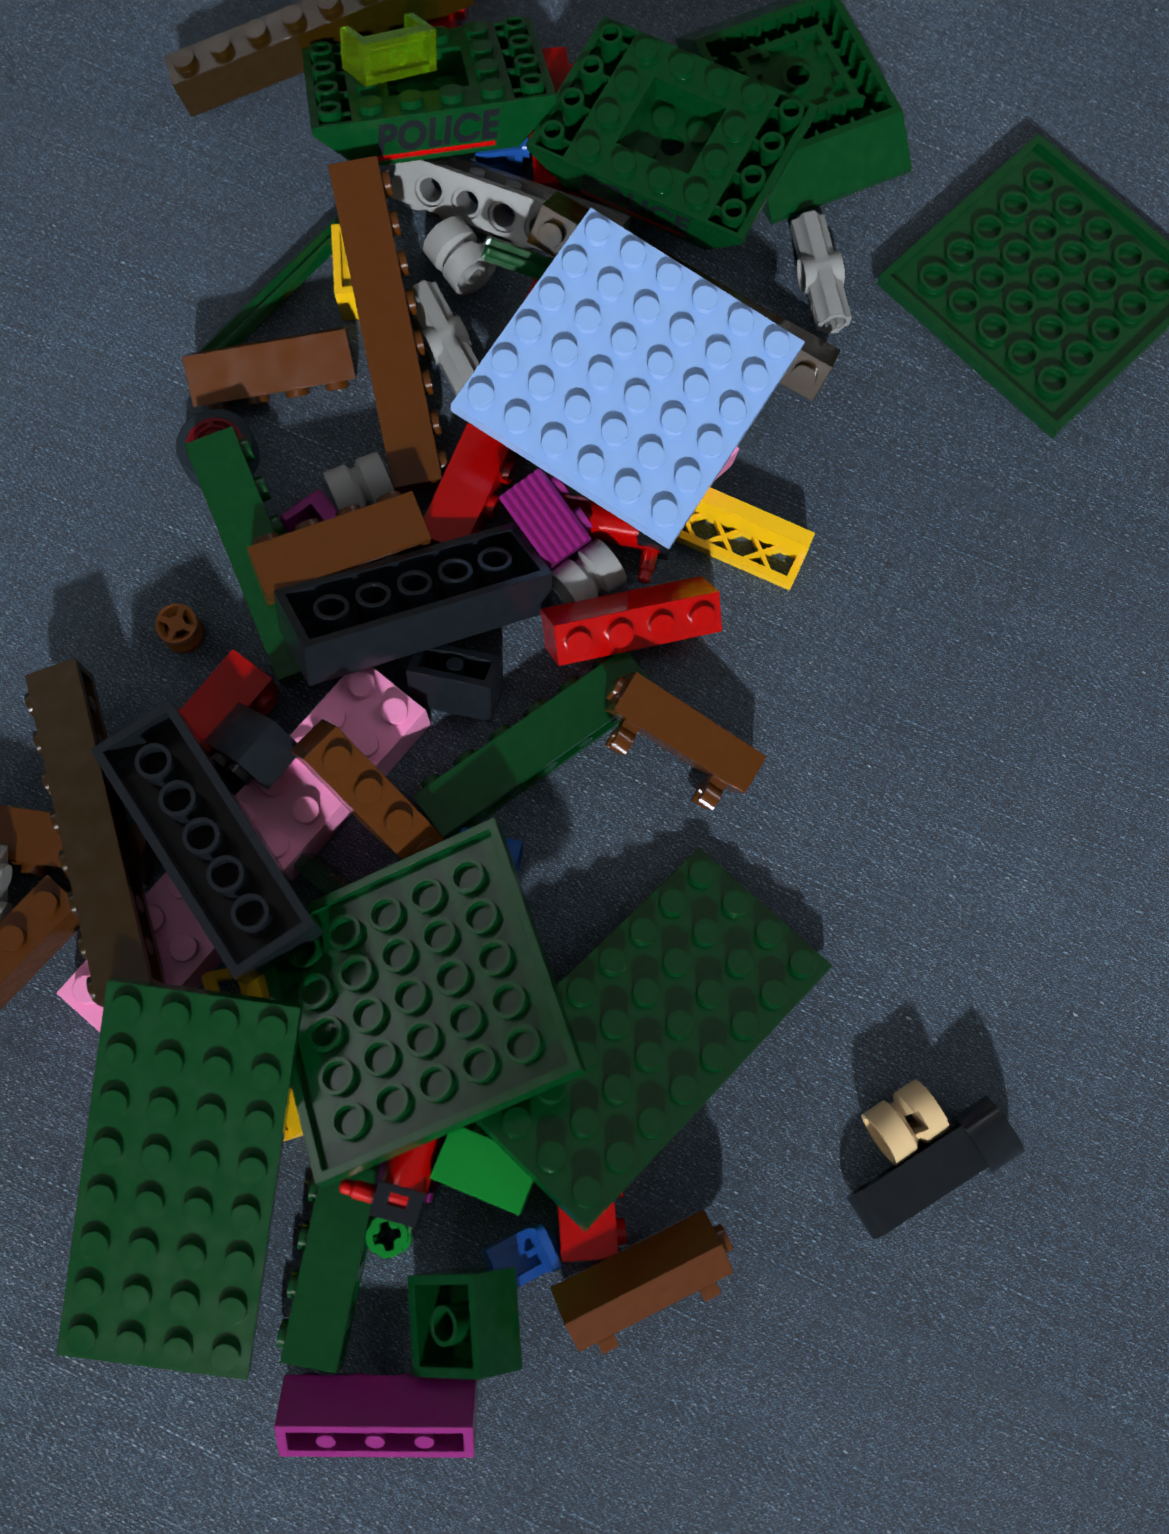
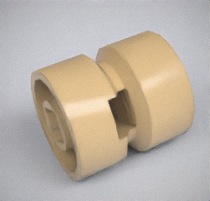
[861,1079,950,1166]

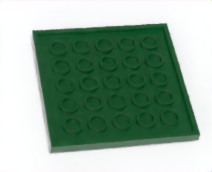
[877,133,1169,439]
[264,817,587,1188]

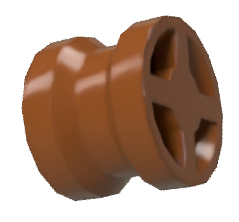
[155,603,205,654]

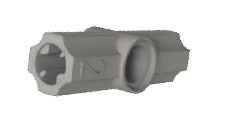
[790,210,852,334]
[411,280,479,396]

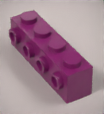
[274,1373,478,1458]

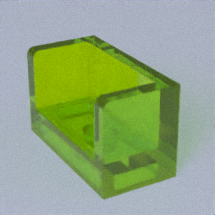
[340,12,437,87]

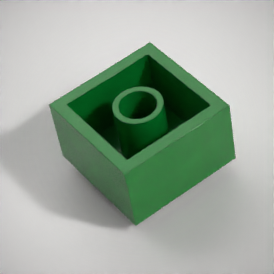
[430,1122,534,1216]

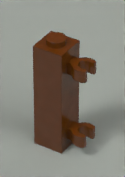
[604,672,767,811]
[550,1209,734,1355]

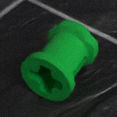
[366,1217,413,1258]

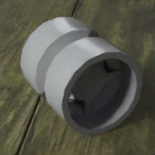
[423,216,497,295]
[323,451,394,511]
[550,538,627,604]

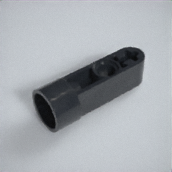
[846,1096,1025,1239]

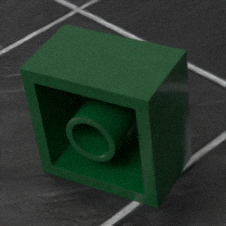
[407,1267,523,1380]

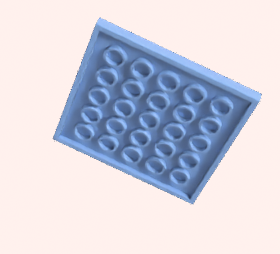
[451,208,805,549]

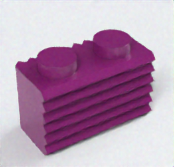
[499,467,593,570]

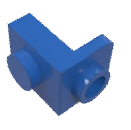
[481,1224,562,1288]

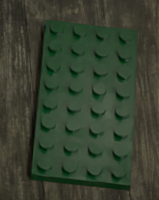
[475,847,833,1232]
[56,976,303,1380]

